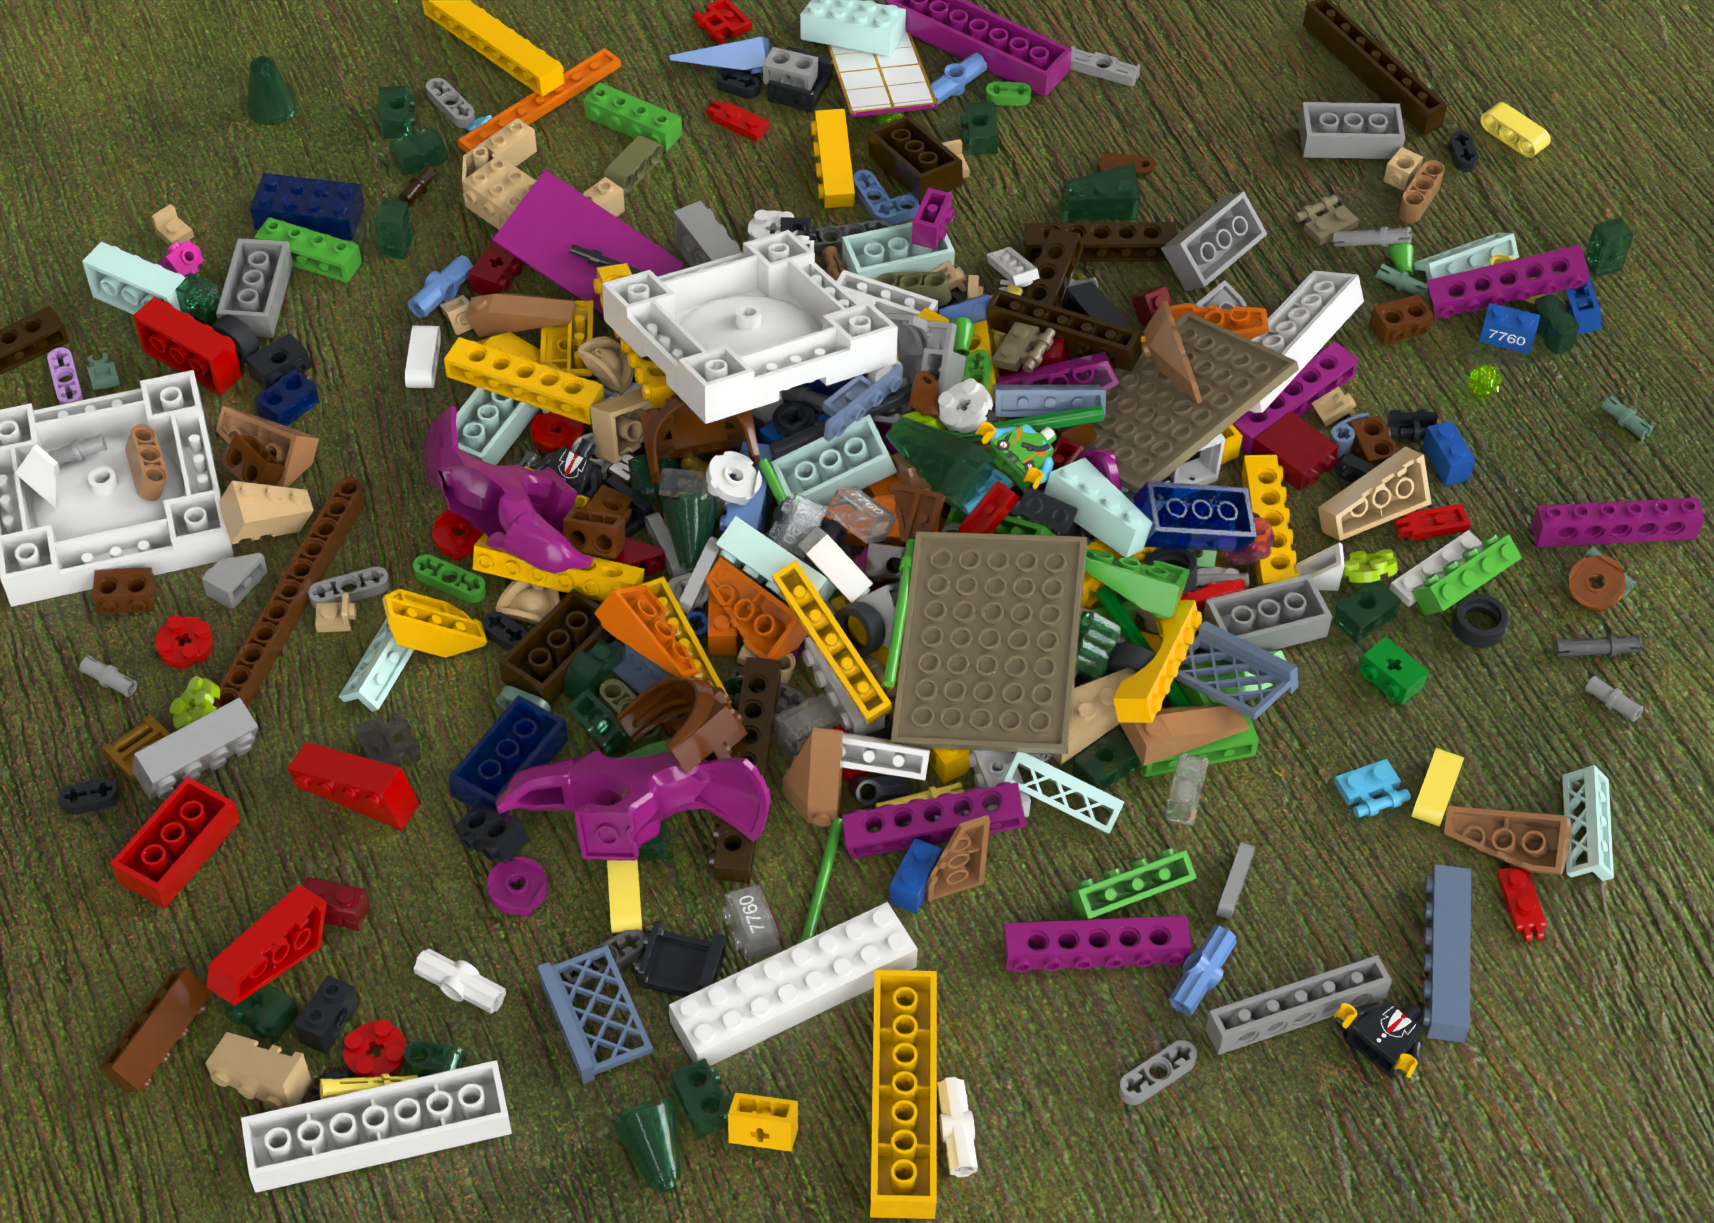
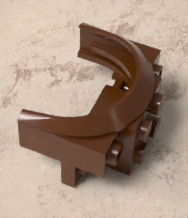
[640,394,760,484]
[615,675,748,774]

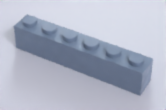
[1421,864,1471,1043]

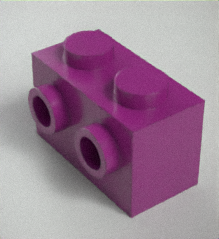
[911,188,955,250]

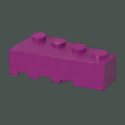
[998,352,1119,419]

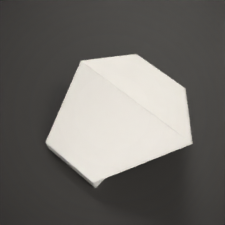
[15,444,60,509]
[1295,542,1344,591]

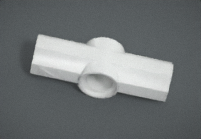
[413,948,506,1014]
[937,1077,978,1177]

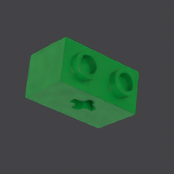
[1359,637,1429,706]

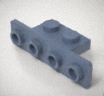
[822,364,903,442]
[596,641,687,717]

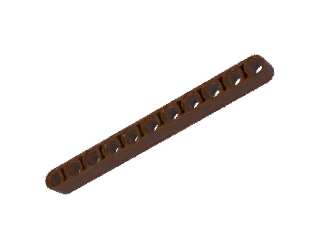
[213,477,364,710]

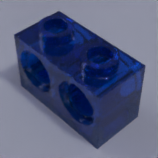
[254,369,320,426]

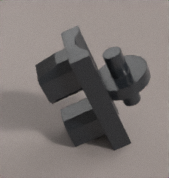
[1388,409,1438,443]

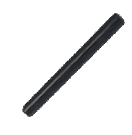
[769,383,913,459]

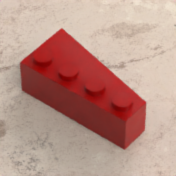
[287,742,420,831]
[206,884,327,1006]

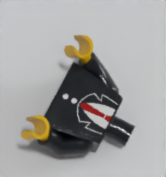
[525,438,603,510]
[1333,1002,1423,1079]

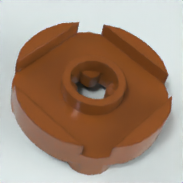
[1569,555,1626,612]

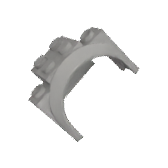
[872,313,966,426]

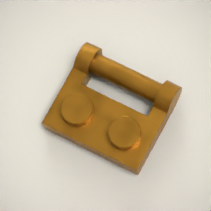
[101,714,170,783]

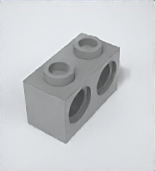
[763,47,818,90]

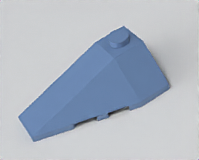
[669,37,770,74]

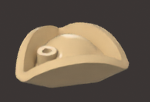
[578,336,634,393]
[496,580,560,625]

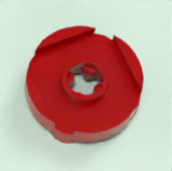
[531,411,585,454]
[432,510,484,561]
[155,615,214,669]
[343,1019,408,1078]

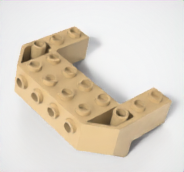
[462,118,625,230]

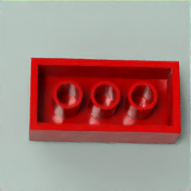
[133,297,242,396]
[110,776,240,909]

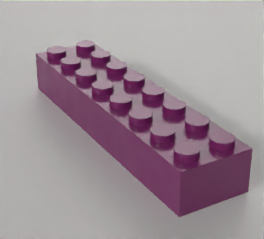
[886,0,1072,97]

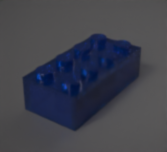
[250,173,365,241]
[1133,481,1257,552]
[448,695,568,813]

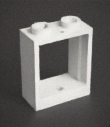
[1168,433,1225,498]
[797,526,873,603]

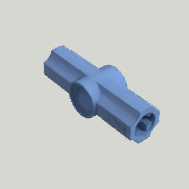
[930,52,987,105]
[408,255,474,319]
[1168,926,1237,1015]

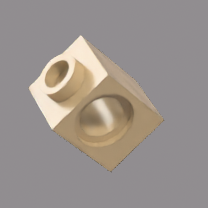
[1383,147,1423,191]

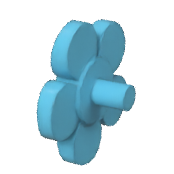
[467,115,492,131]

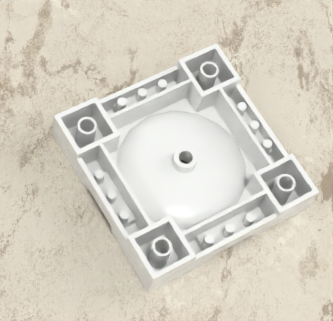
[602,230,898,424]
[0,370,234,607]

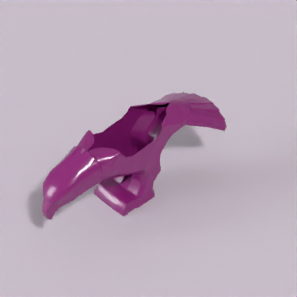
[423,406,593,574]
[496,750,771,861]

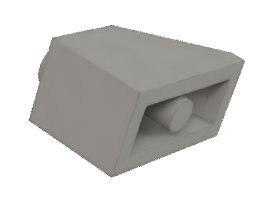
[202,553,268,610]

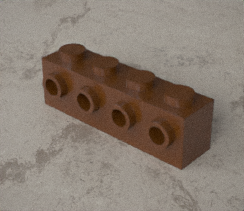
[98,968,213,1093]

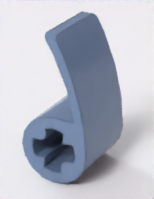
[1329,413,1371,459]

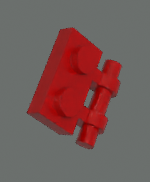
[693,0,752,45]

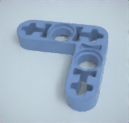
[853,170,921,225]

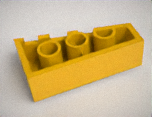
[810,109,855,209]

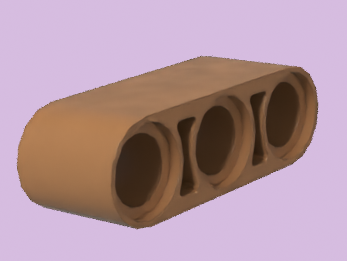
[1398,160,1445,223]
[125,424,167,501]

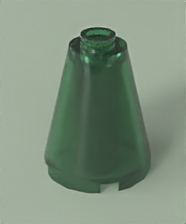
[246,56,296,125]
[662,493,718,573]
[611,1098,681,1194]

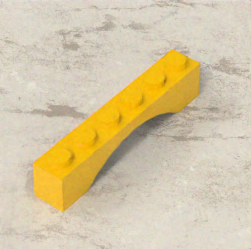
[1113,600,1202,723]

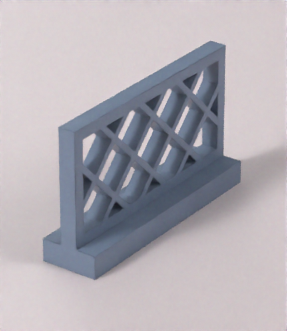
[992,385,1106,417]
[1174,621,1298,720]
[537,945,653,1084]

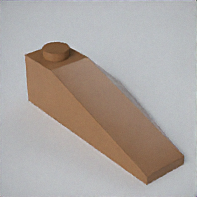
[465,293,576,337]
[1142,300,1203,404]
[1119,705,1249,766]
[783,727,843,827]

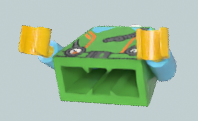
[975,422,1056,492]

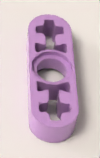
[47,348,84,405]

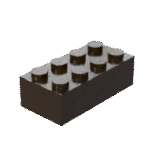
[867,115,963,202]
[499,589,617,705]

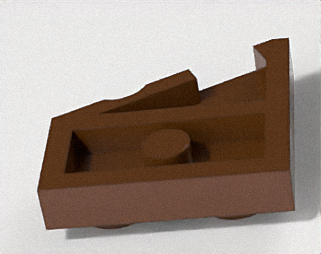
[891,482,945,544]

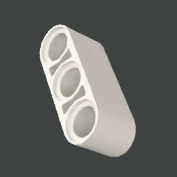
[405,325,441,388]

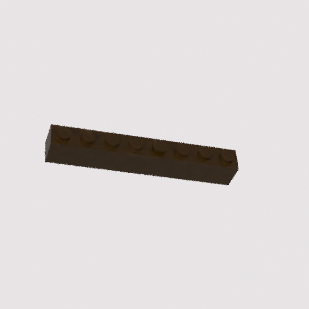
[1303,0,1448,135]

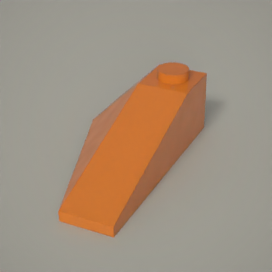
[1170,303,1269,340]
[704,557,808,660]
[594,585,698,678]

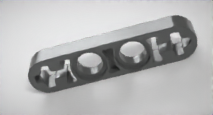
[796,220,891,254]

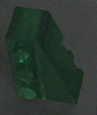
[1061,163,1140,221]

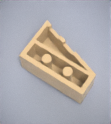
[219,481,314,544]
[206,1032,312,1110]

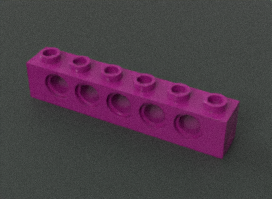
[1427,245,1588,319]
[1233,342,1359,455]
[1530,498,1705,547]
[842,782,1027,860]
[1003,916,1191,972]

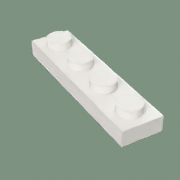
[987,247,1039,287]
[1389,530,1482,607]

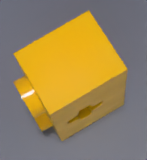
[728,1093,798,1152]

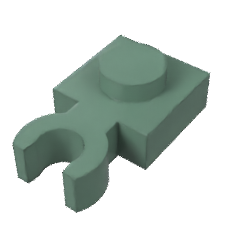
[87,353,120,391]

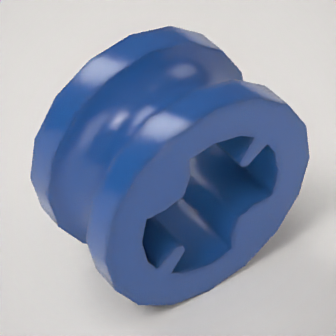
[686,611,708,639]

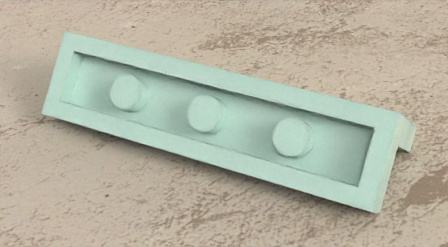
[1413,233,1519,280]
[339,618,415,711]
[1002,752,1124,834]
[1563,765,1614,881]

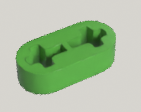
[985,82,1032,106]

